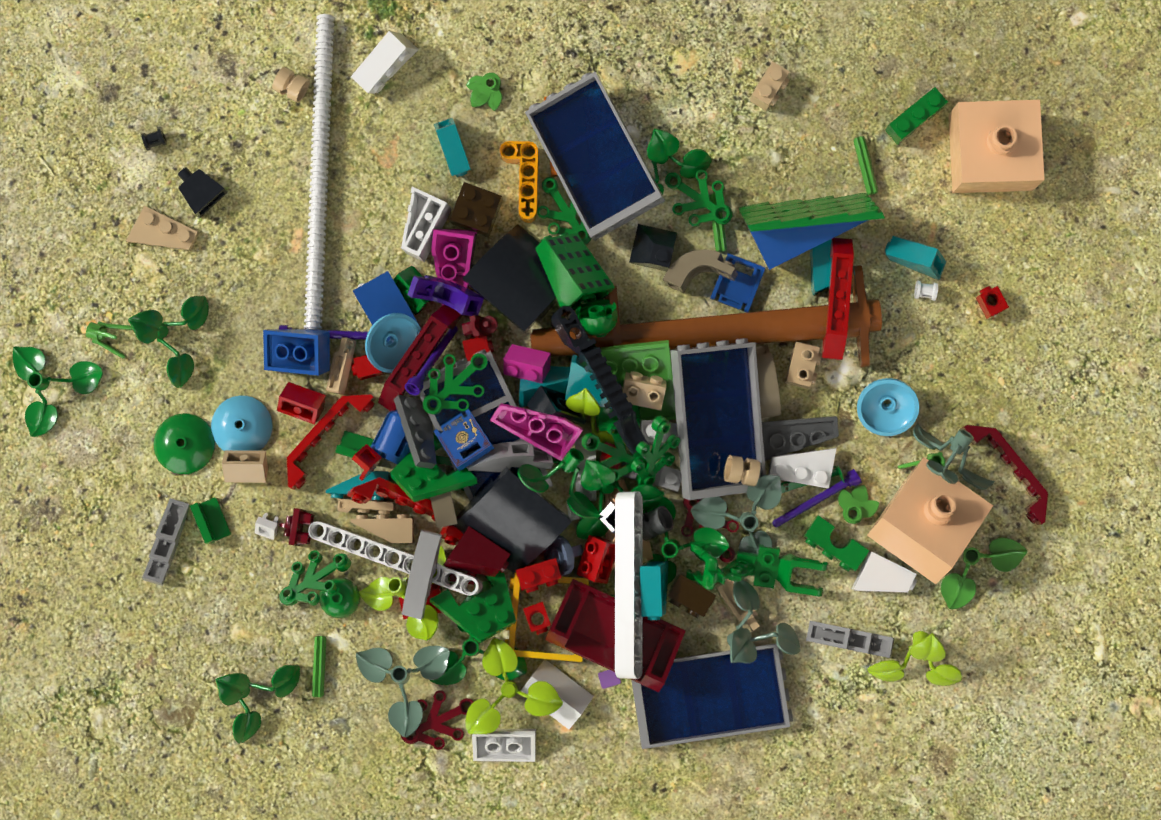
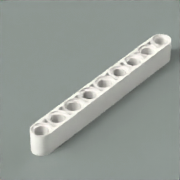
[615,491,643,679]
[308,521,483,596]

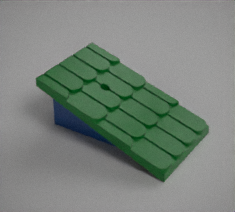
[738,193,885,270]

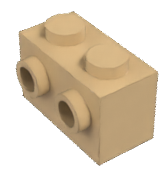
[750,61,790,111]
[785,342,822,389]
[622,372,666,410]
[222,450,268,483]

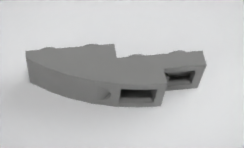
[467,441,553,472]

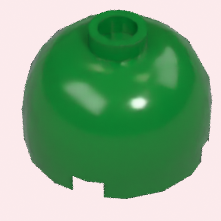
[576,299,618,337]
[319,578,360,618]

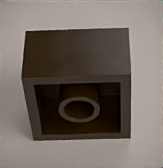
[449,182,503,238]
[667,574,716,619]

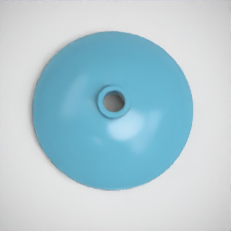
[365,313,421,373]
[857,378,919,436]
[211,396,273,451]

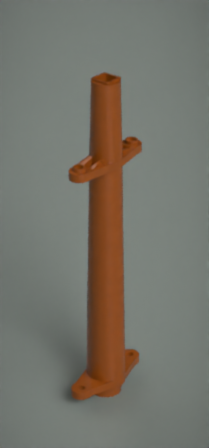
[530,265,882,368]

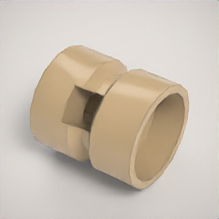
[272,67,310,103]
[724,455,760,486]

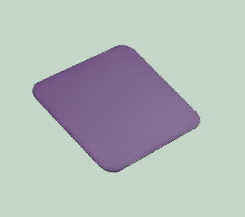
[598,670,621,689]

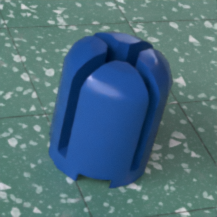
[370,410,410,465]

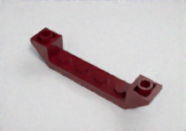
[378,305,463,411]
[960,425,1048,525]

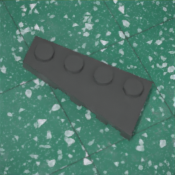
[394,395,436,469]
[762,416,839,461]

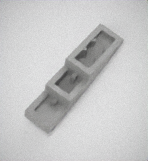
[142,498,190,586]
[402,530,442,620]
[806,621,895,658]

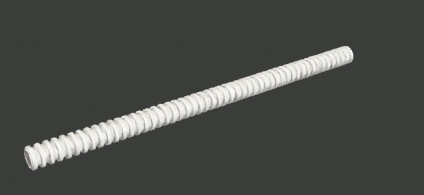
[304,14,335,330]

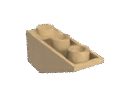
[351,514,414,544]

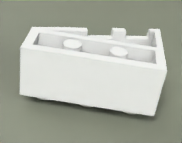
[351,31,419,94]
[401,187,452,263]

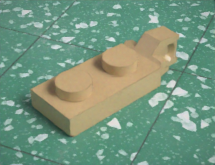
[326,337,356,394]
[337,498,396,514]
[715,579,760,631]

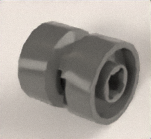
[643,506,674,541]

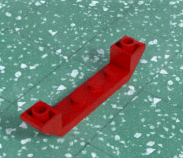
[822,237,854,360]
[287,394,376,490]
[347,477,463,546]

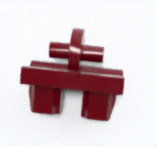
[462,315,498,339]
[279,508,315,546]

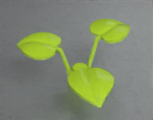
[566,388,626,446]
[359,546,447,641]
[867,631,962,686]
[465,638,563,734]

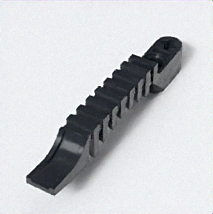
[551,306,649,454]

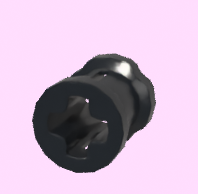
[141,127,167,151]

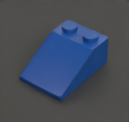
[263,329,330,376]

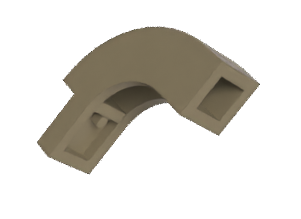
[663,249,738,293]
[756,344,781,418]
[430,464,457,528]

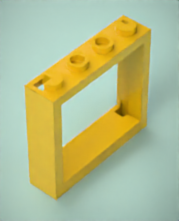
[505,573,589,662]

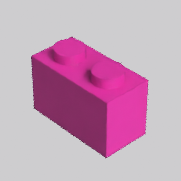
[503,344,551,383]

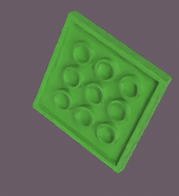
[595,340,676,428]

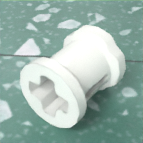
[914,280,938,301]

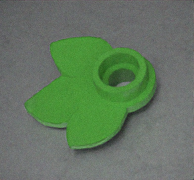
[466,73,502,111]
[838,485,879,524]

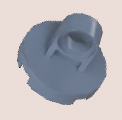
[544,535,583,577]

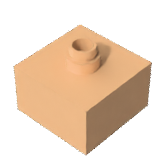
[948,100,1045,193]
[867,457,993,584]

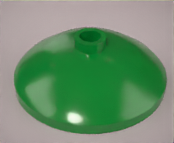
[153,413,215,474]

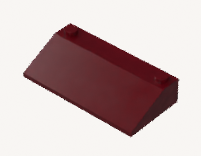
[545,579,686,692]

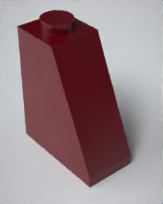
[443,527,510,577]

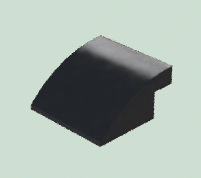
[463,224,557,334]
[453,466,572,574]

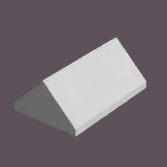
[521,659,594,729]
[472,729,536,762]

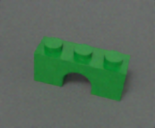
[885,87,948,145]
[802,515,869,572]

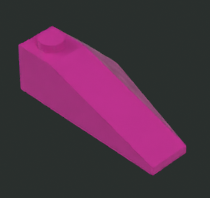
[431,229,477,306]
[490,403,583,461]

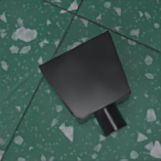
[178,167,228,218]

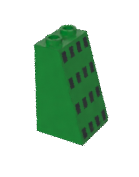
[535,233,615,310]

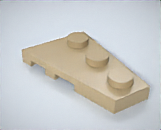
[126,206,199,251]

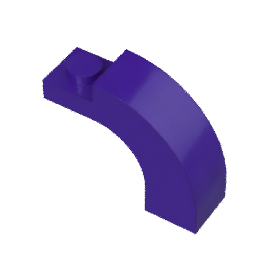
[407,275,484,316]

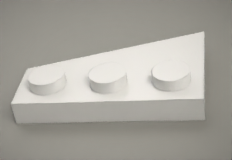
[768,448,836,489]

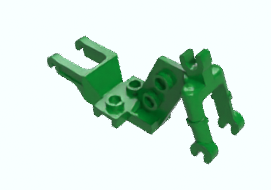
[686,542,828,597]

